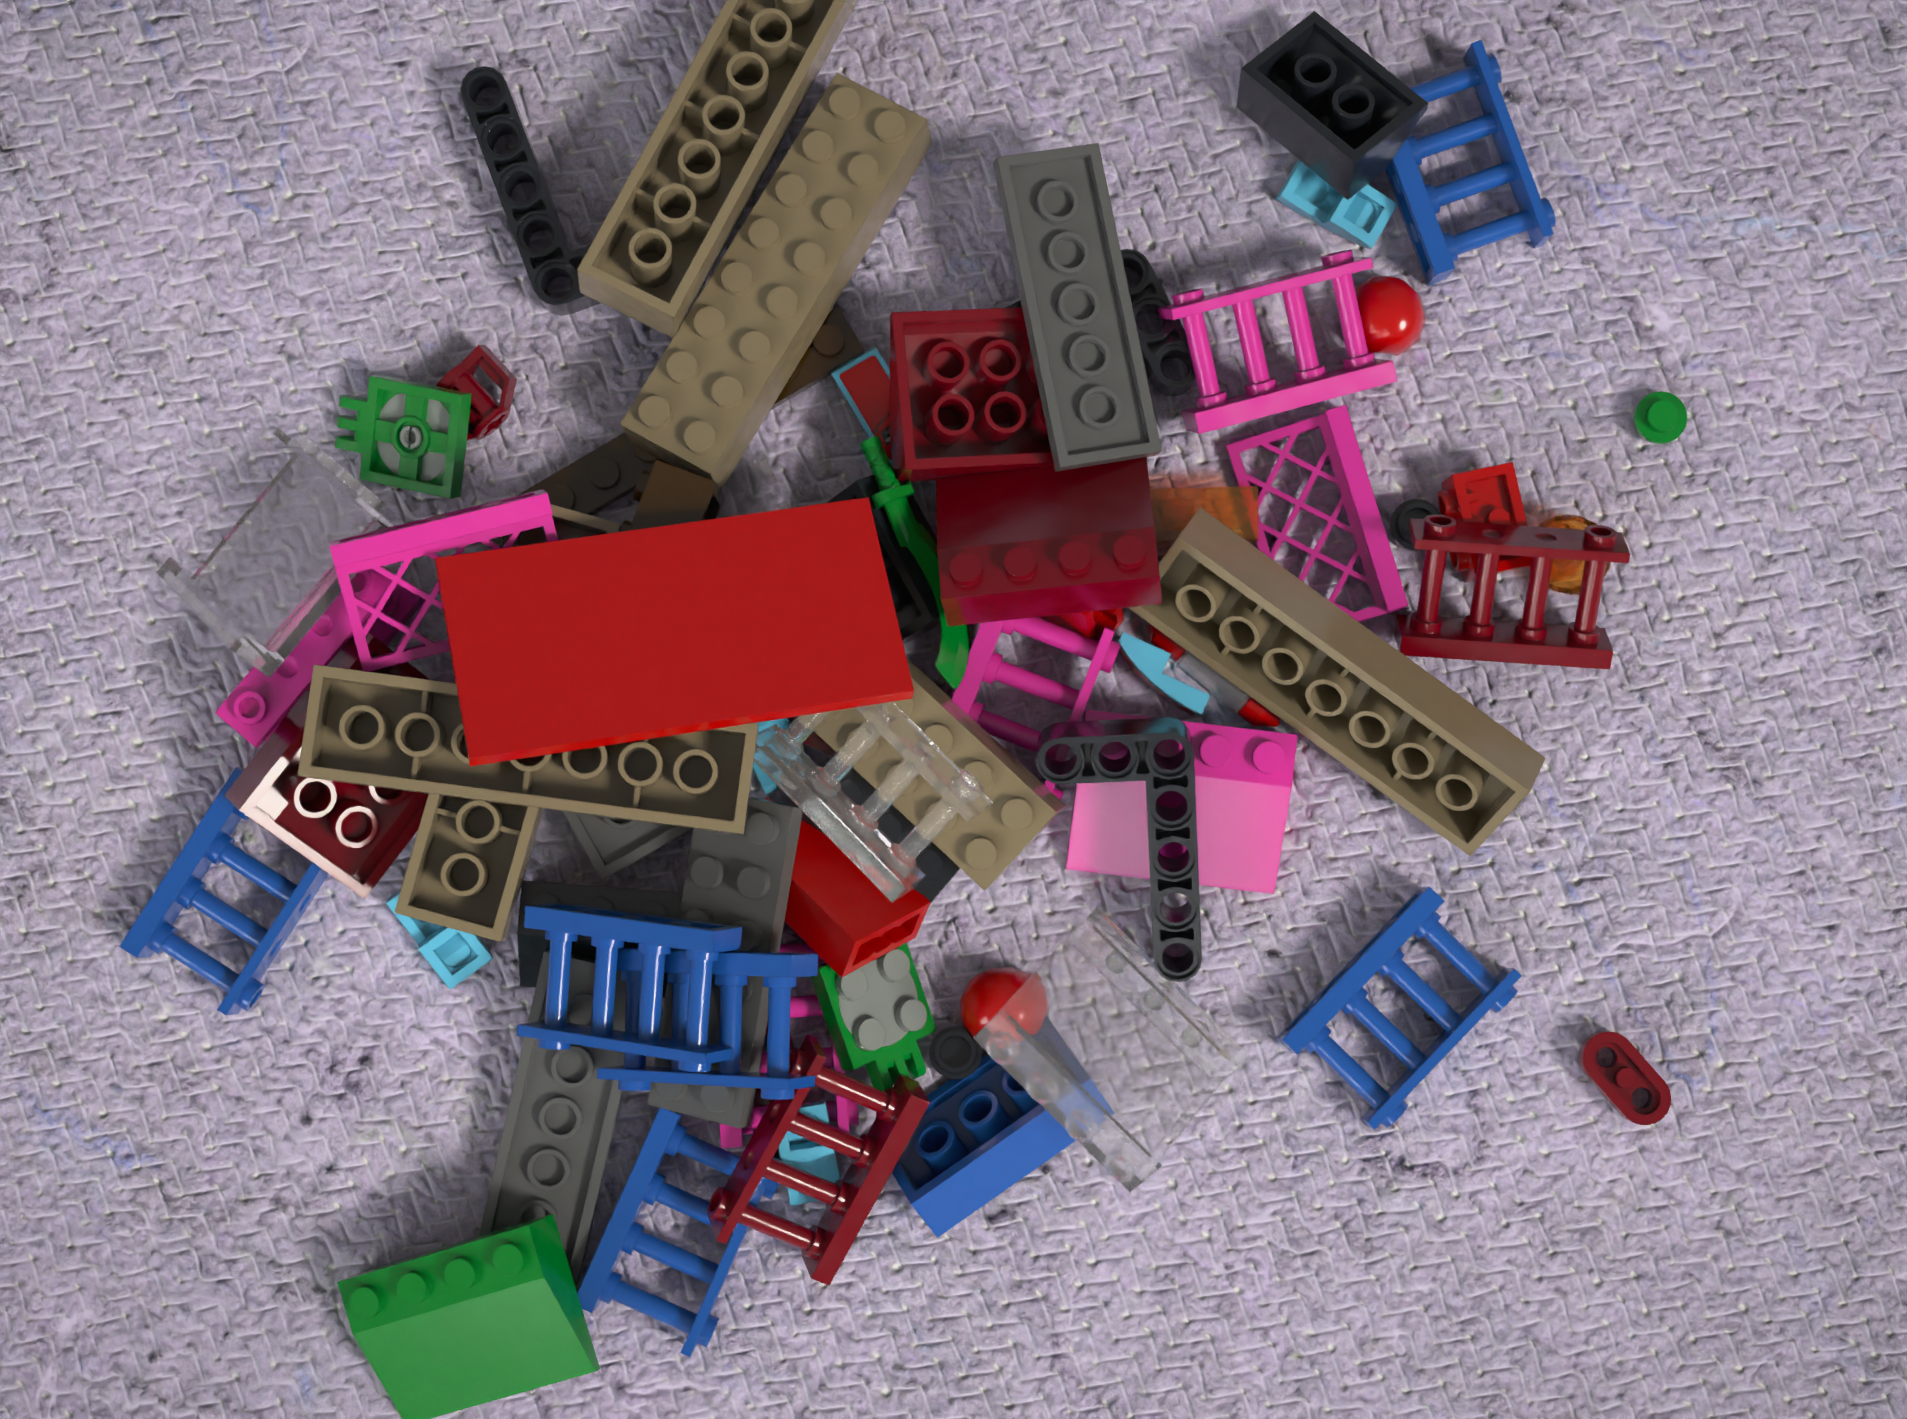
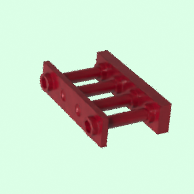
[1394,514,1630,669]
[707,1034,930,1286]

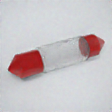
[1149,623,1281,727]

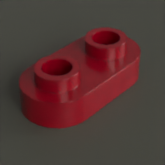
[1578,1031,1671,1125]

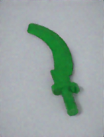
[860,436,970,689]

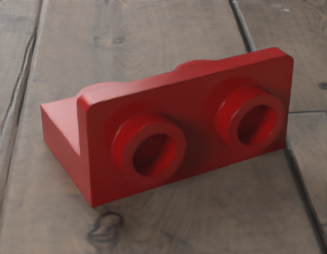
[1437,462,1532,583]

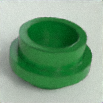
[1634,391,1687,444]

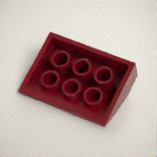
[890,307,1054,482]
[936,457,1162,626]
[224,633,430,899]

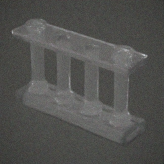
[754,702,993,903]

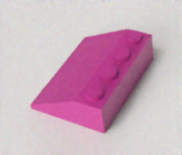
[1065,710,1297,894]

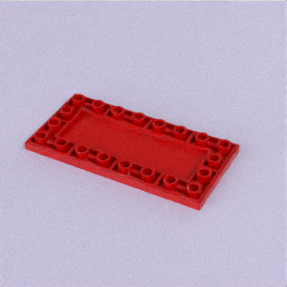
[435,497,914,766]

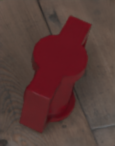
[436,345,517,441]

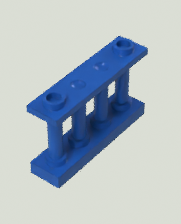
[1385,40,1555,286]
[119,767,329,1015]
[1276,886,1522,1130]
[517,902,742,1072]
[597,947,818,1100]
[577,1108,780,1357]

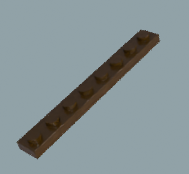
[492,307,865,546]

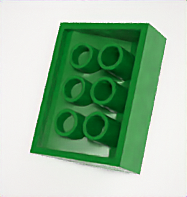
[337,1214,600,1419]

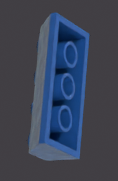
[892,1017,1112,1238]

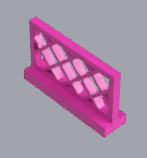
[1226,404,1409,622]
[329,489,558,672]

